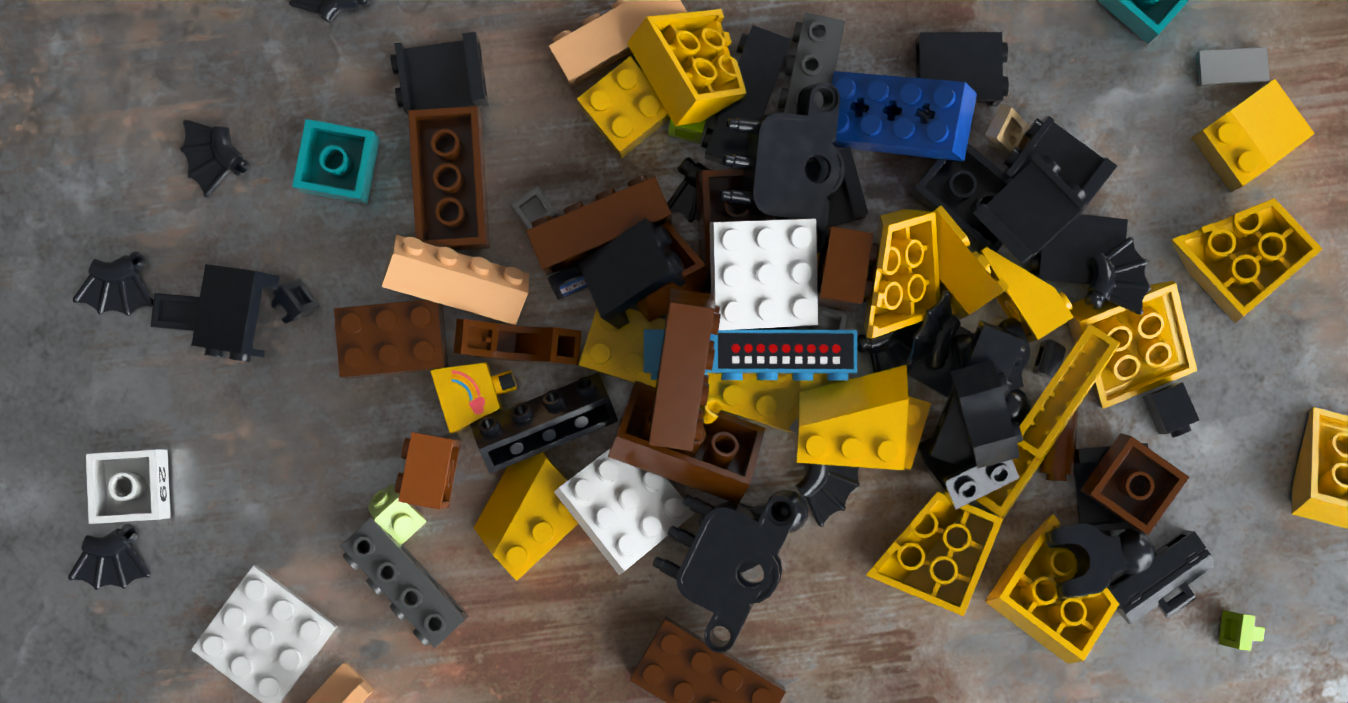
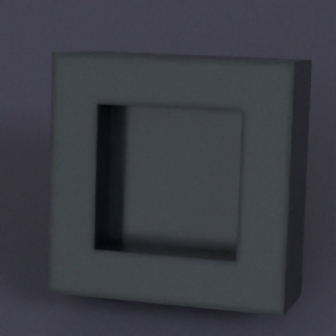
[271,279,320,323]

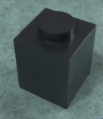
[1143,382,1200,438]

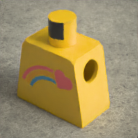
[430,362,517,434]

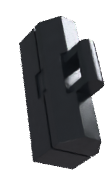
[1107,530,1216,625]

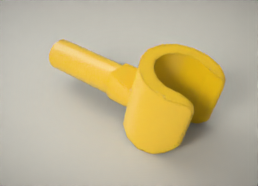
[699,398,723,424]

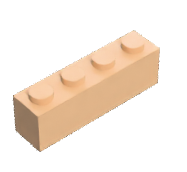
[549,0,687,88]
[382,234,529,325]

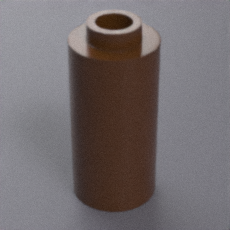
[1039,408,1078,481]

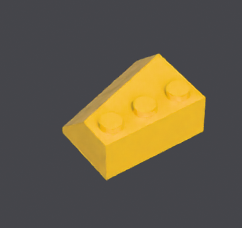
[627,9,747,126]
[1171,198,1323,323]
[933,205,1010,320]
[864,209,940,339]
[794,365,909,470]
[474,452,579,581]
[866,492,1003,617]
[985,514,1119,664]

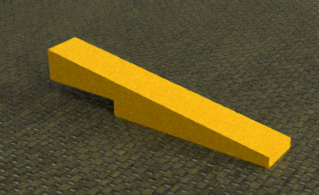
[976,324,1120,519]

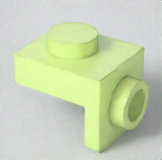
[368,484,427,545]

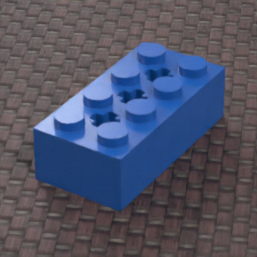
[831,71,977,161]

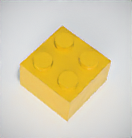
[577,56,671,159]

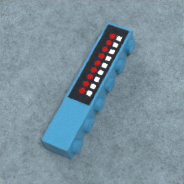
[644,329,857,381]

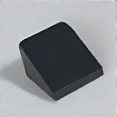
[1033,339,1066,379]

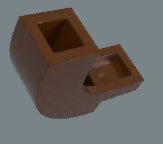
[453,319,582,365]

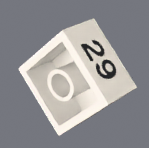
[86,450,171,524]

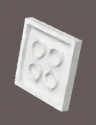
[710,218,818,330]
[554,449,695,575]
[191,565,338,703]

